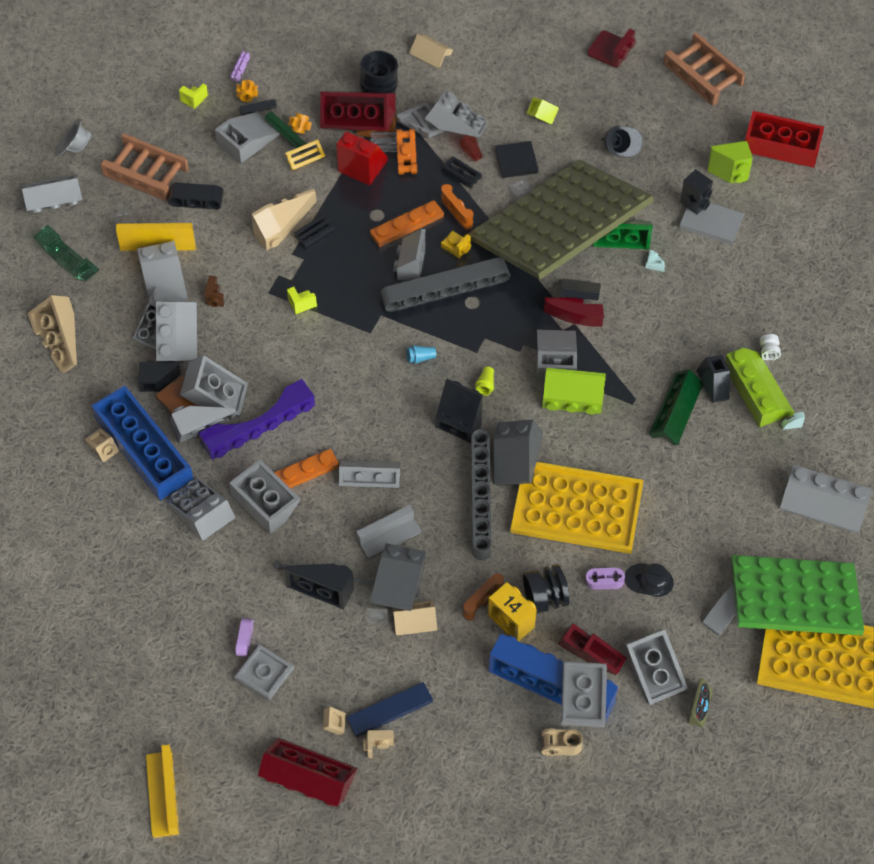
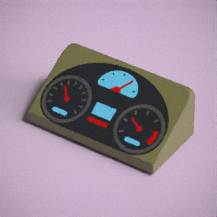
[688,678,713,727]

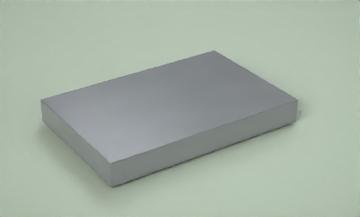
[679,203,744,245]
[561,661,607,727]

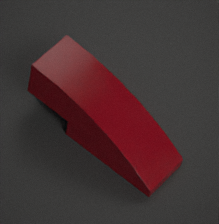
[543,298,604,327]
[557,623,627,675]

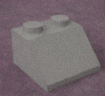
[394,229,425,281]

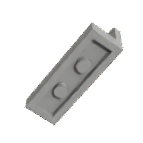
[339,460,401,488]
[356,505,421,559]

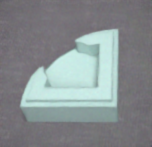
[645,250,665,272]
[781,412,805,430]

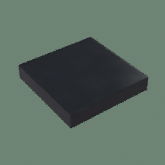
[495,141,538,178]
[560,279,601,301]

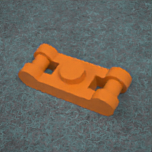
[396,129,417,175]
[441,184,473,229]

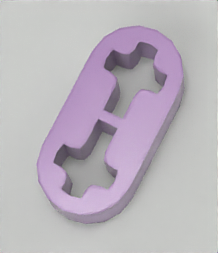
[585,568,625,589]
[236,618,253,657]

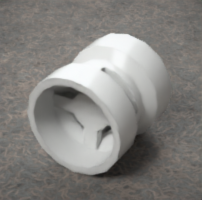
[759,334,781,360]

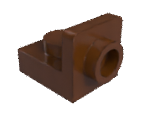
[204,275,225,307]

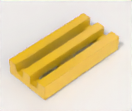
[284,140,325,170]

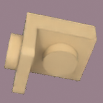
[85,428,119,462]
[363,730,394,758]

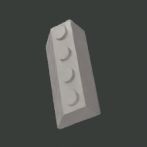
[780,465,872,533]

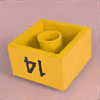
[488,582,537,642]

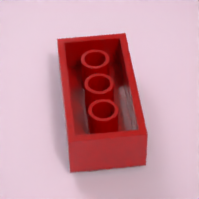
[745,111,825,168]

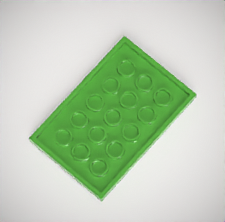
[731,555,865,635]

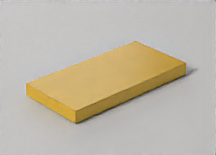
[116,223,196,251]

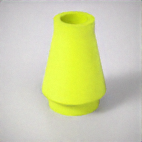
[475,366,494,396]

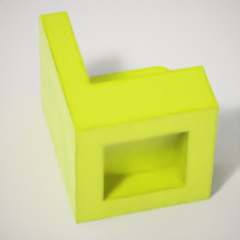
[179,83,208,109]
[526,97,559,124]
[287,287,317,314]

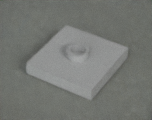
[234,644,294,701]

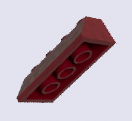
[320,91,396,131]
[257,738,358,807]

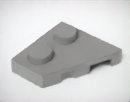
[396,102,444,138]

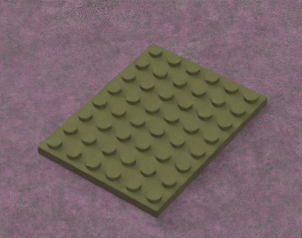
[468,159,654,280]

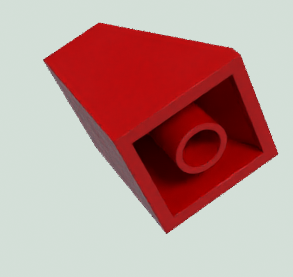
[336,131,388,185]

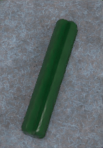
[265,111,307,153]

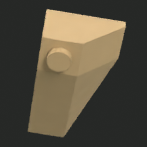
[251,189,316,250]
[28,295,77,373]

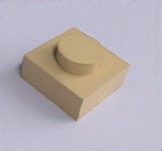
[323,707,346,735]

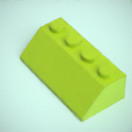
[725,348,795,427]

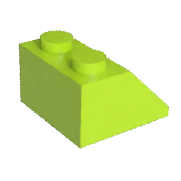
[707,141,753,183]

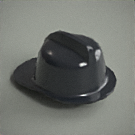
[601,126,643,157]
[624,563,674,597]

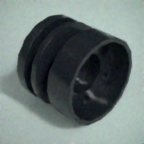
[360,51,398,93]
[522,564,570,614]

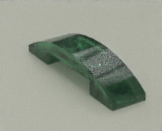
[33,225,99,282]

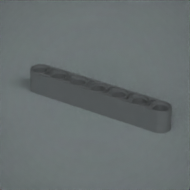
[379,258,510,312]
[471,429,491,561]

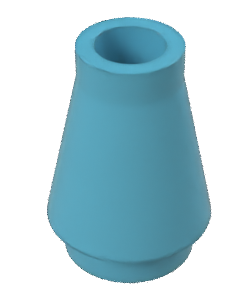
[406,345,436,364]

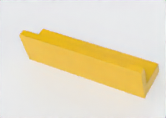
[146,744,179,838]

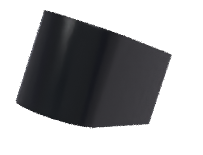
[168,182,224,210]

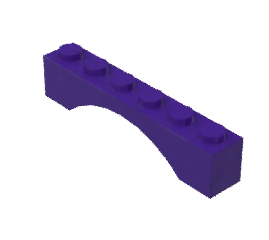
[199,379,315,460]

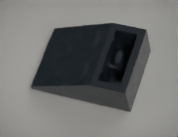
[436,379,483,443]

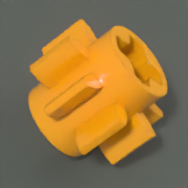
[236,80,258,102]
[288,113,312,134]

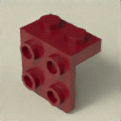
[587,28,636,69]

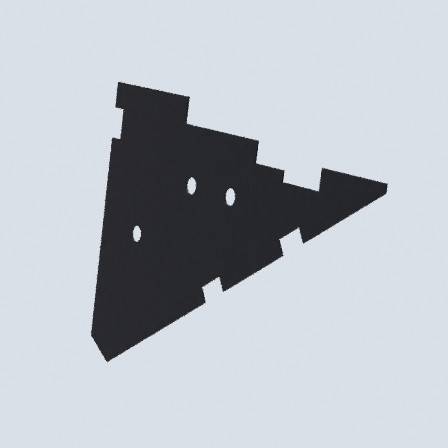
[268,120,636,405]

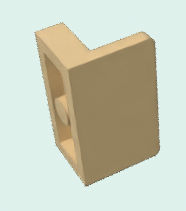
[410,34,454,68]
[392,600,437,635]

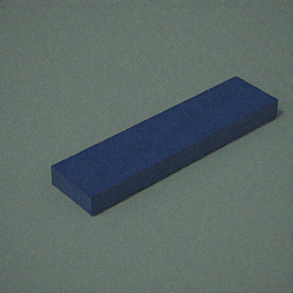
[347,682,433,738]

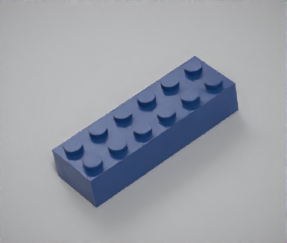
[92,386,193,501]
[489,634,618,721]

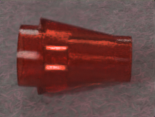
[459,135,483,162]

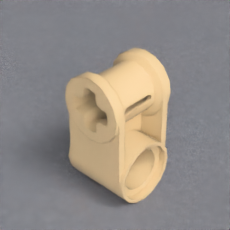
[541,729,583,756]

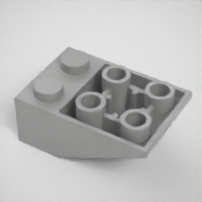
[425,90,488,138]
[215,112,281,164]
[132,286,191,349]
[537,330,577,380]
[165,478,235,541]

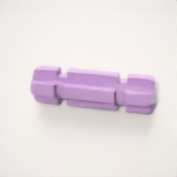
[230,51,250,82]

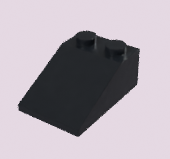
[285,563,354,610]

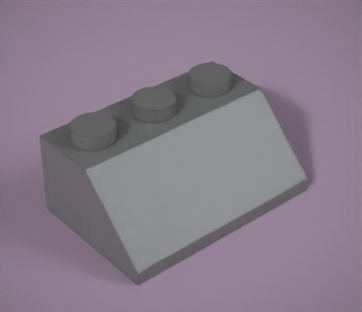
[22,174,82,213]
[156,302,197,361]
[229,460,300,534]

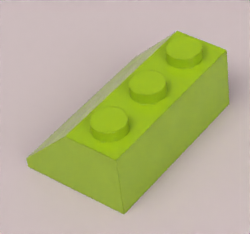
[542,368,606,415]

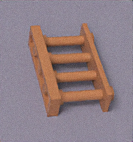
[663,32,745,106]
[101,133,189,201]

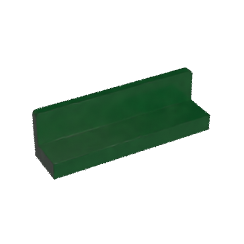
[649,369,703,445]

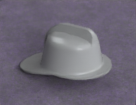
[55,119,91,156]

